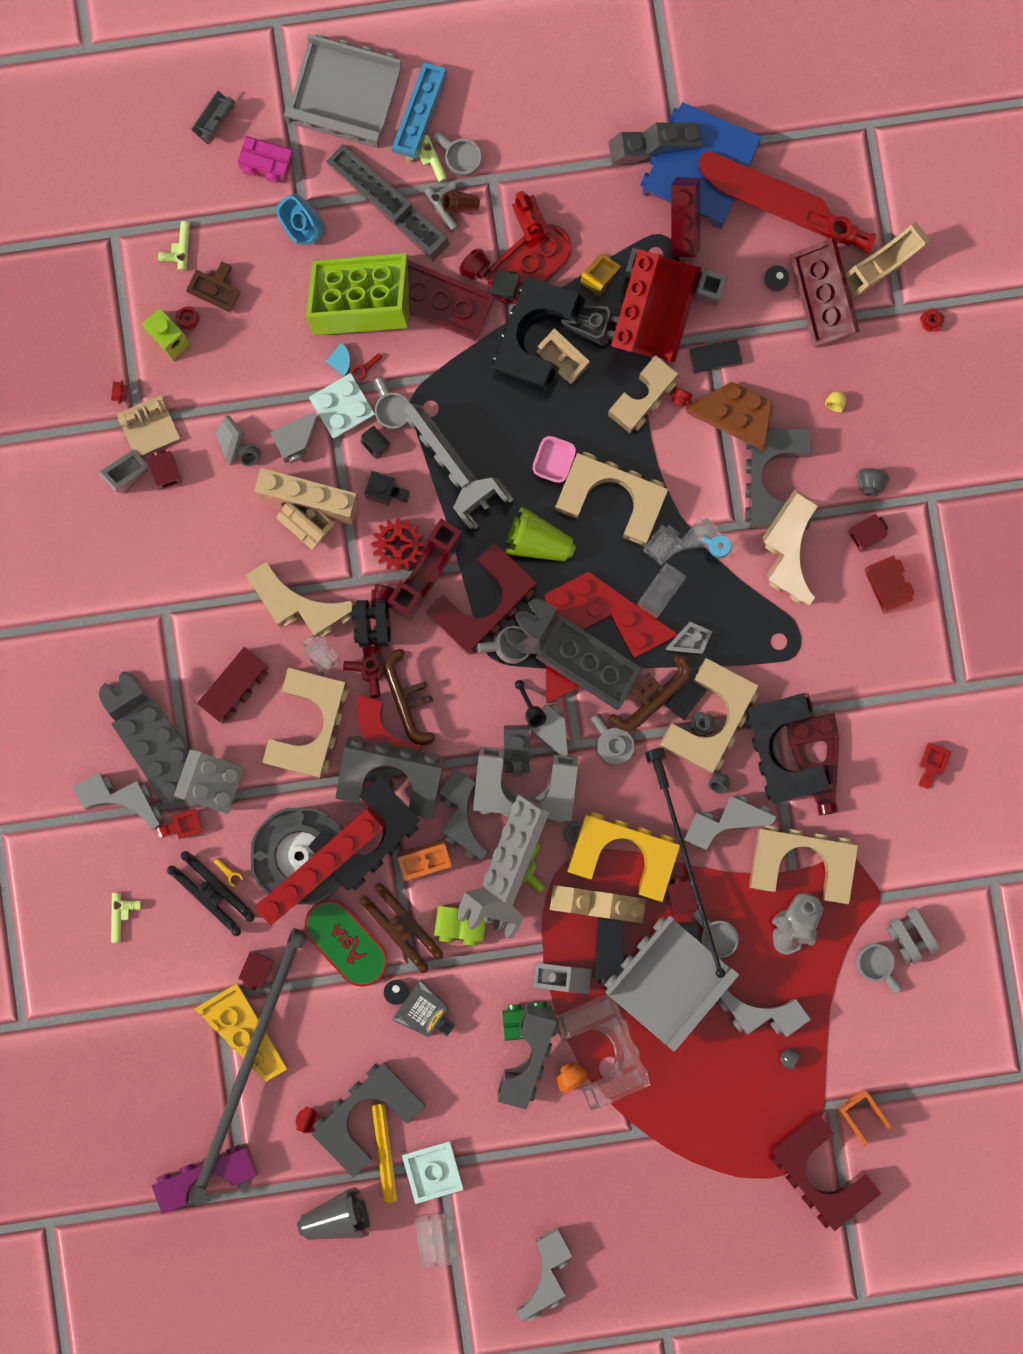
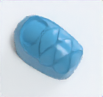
[276,194,325,245]

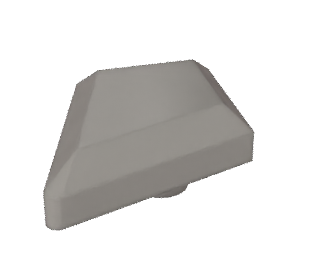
[215,415,243,465]
[666,622,712,654]

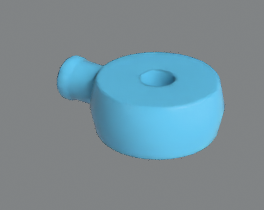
[701,535,732,558]

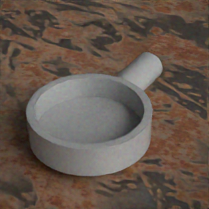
[433,131,481,177]
[374,376,410,430]
[477,626,530,664]
[591,714,634,765]
[691,909,739,958]
[856,943,903,994]

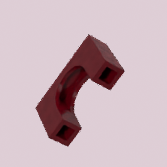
[387,519,463,621]
[426,542,537,655]
[769,1112,881,1231]

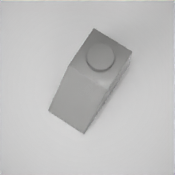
[270,411,318,463]
[528,704,568,756]
[533,963,592,994]

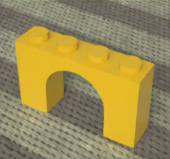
[566,812,680,902]

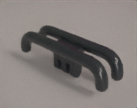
[167,851,255,937]

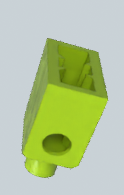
[142,308,191,361]

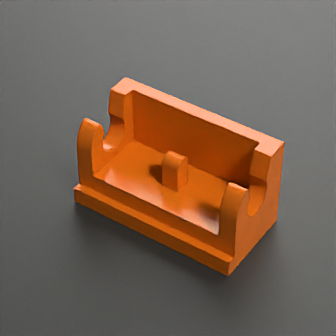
[397,839,452,881]

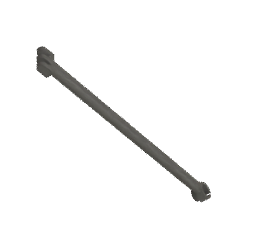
[189,928,307,1206]

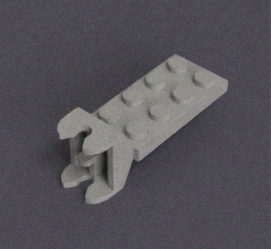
[403,403,513,529]
[458,795,549,938]

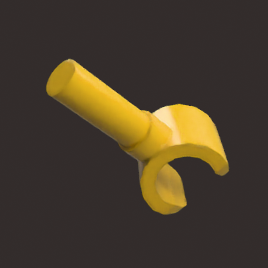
[214,858,243,887]

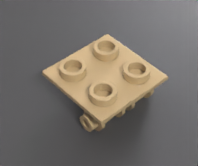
[117,395,180,456]

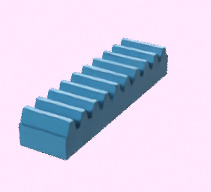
[392,62,447,159]

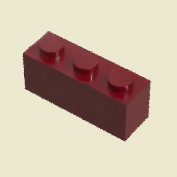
[671,177,700,257]
[197,647,269,724]

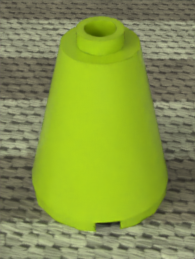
[505,507,576,562]

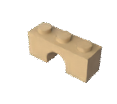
[608,355,678,433]

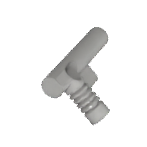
[424,182,459,231]

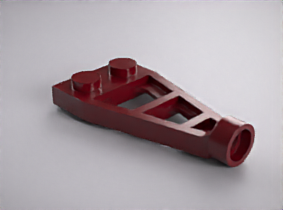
[786,713,839,816]

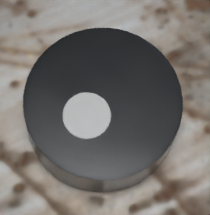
[764,266,789,291]
[384,980,409,1005]

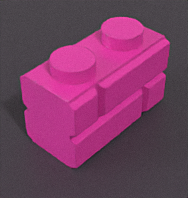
[238,136,294,183]

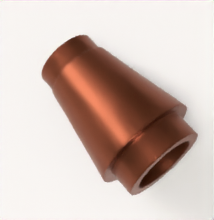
[442,190,480,214]

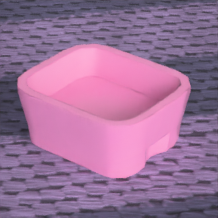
[533,436,576,483]

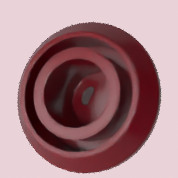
[459,248,490,280]

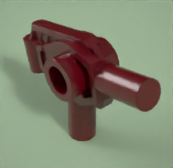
[343,640,385,698]

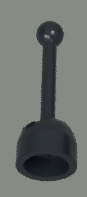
[515,680,547,728]

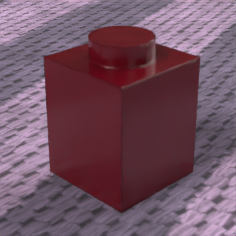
[147,449,182,490]
[847,513,888,552]
[667,877,698,915]
[238,951,275,991]

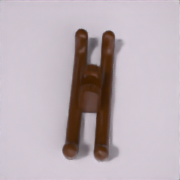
[384,649,435,745]

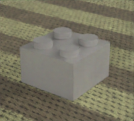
[174,749,244,814]

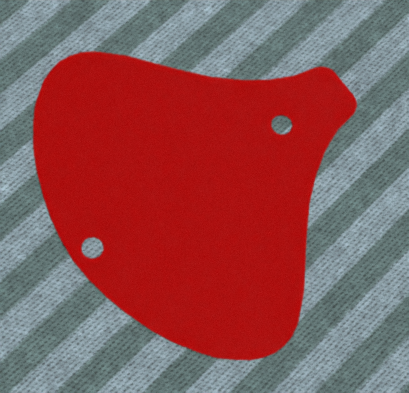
[542,849,880,1178]

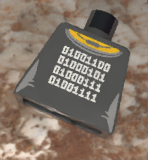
[392,980,455,1037]

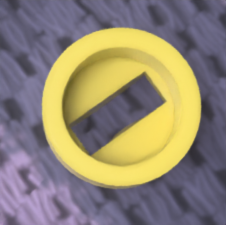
[825,391,846,412]

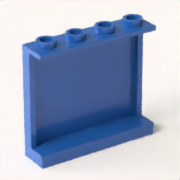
[640,102,762,229]

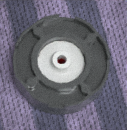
[251,808,342,905]

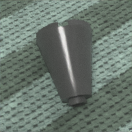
[297,1187,370,1240]

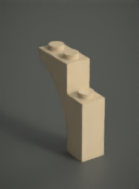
[762,489,818,606]
[246,562,353,638]

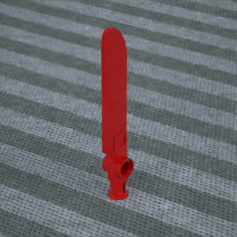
[698,151,876,254]

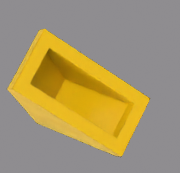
[580,253,621,297]

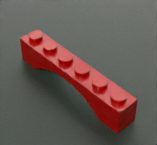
[254,805,386,926]

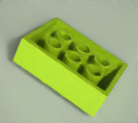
[306,253,409,335]

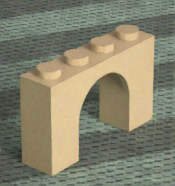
[555,452,668,546]
[254,468,360,526]
[659,658,759,774]
[262,668,349,779]
[749,826,858,904]

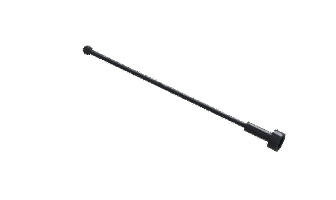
[645,748,725,978]

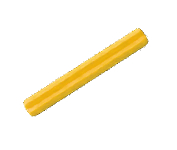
[372,1103,397,1203]

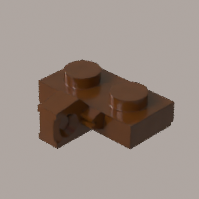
[186,261,241,313]

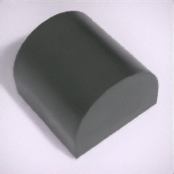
[361,426,391,459]

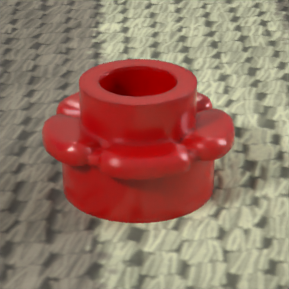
[176,306,200,330]
[920,308,944,332]
[111,380,128,404]
[669,387,693,407]

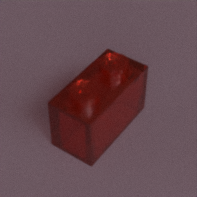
[864,555,915,614]

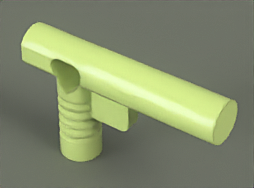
[406,135,448,183]
[158,221,190,271]
[111,893,142,943]

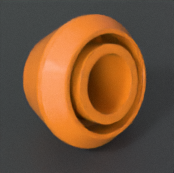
[556,1062,588,1094]

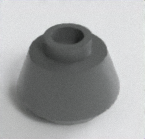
[856,468,890,496]

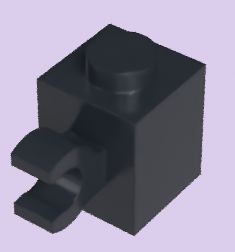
[364,471,410,506]

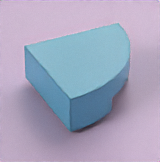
[326,343,350,377]

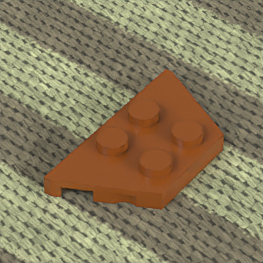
[686,381,773,451]

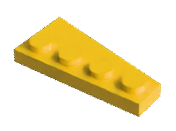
[195,983,288,1082]

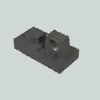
[504,725,530,775]

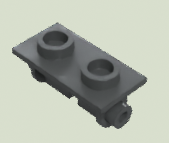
[191,90,235,144]

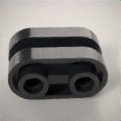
[352,599,391,648]

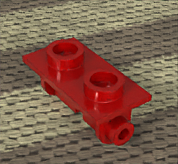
[512,191,550,242]

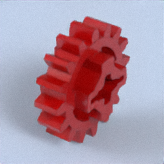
[371,518,425,572]

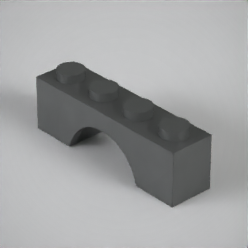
[497,1003,559,1110]

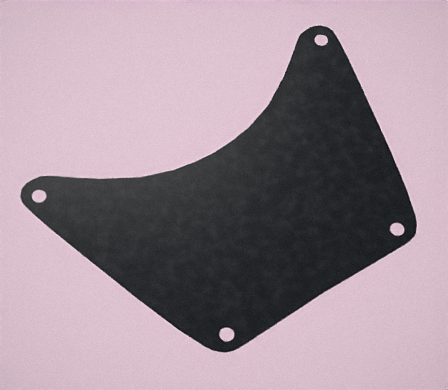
[410,234,801,669]

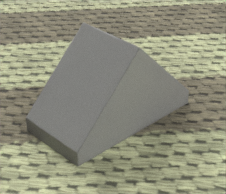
[99,450,150,493]

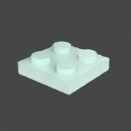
[309,373,375,440]
[402,1141,464,1204]

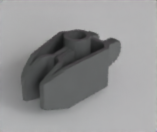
[561,305,619,346]

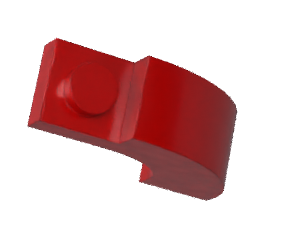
[357,694,421,751]

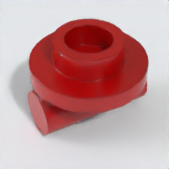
[296,1106,320,1133]

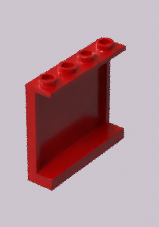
[611,249,702,362]

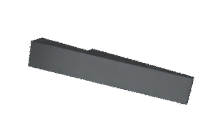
[326,144,450,261]

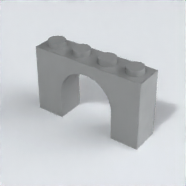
[473,746,578,823]

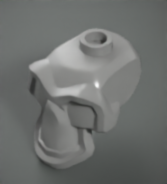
[772,892,824,955]

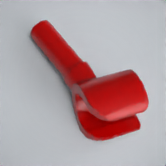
[351,353,382,380]

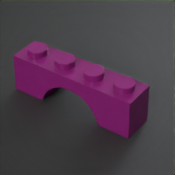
[152,1144,258,1214]

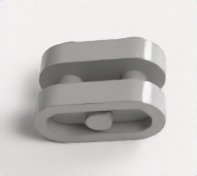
[887,907,940,965]

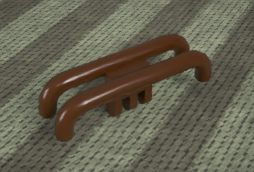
[609,654,692,731]
[360,883,443,973]

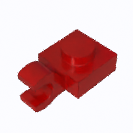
[919,742,951,789]
[157,808,203,840]

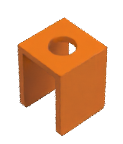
[837,1089,892,1146]

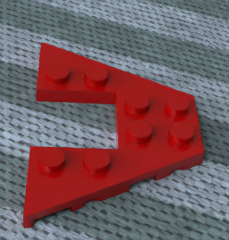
[545,572,677,704]

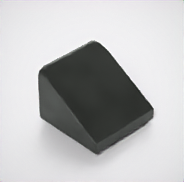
[490,270,520,301]

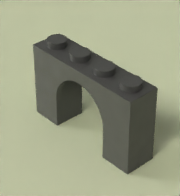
[625,247,727,305]
[745,428,811,530]
[335,736,445,819]
[311,1062,425,1178]

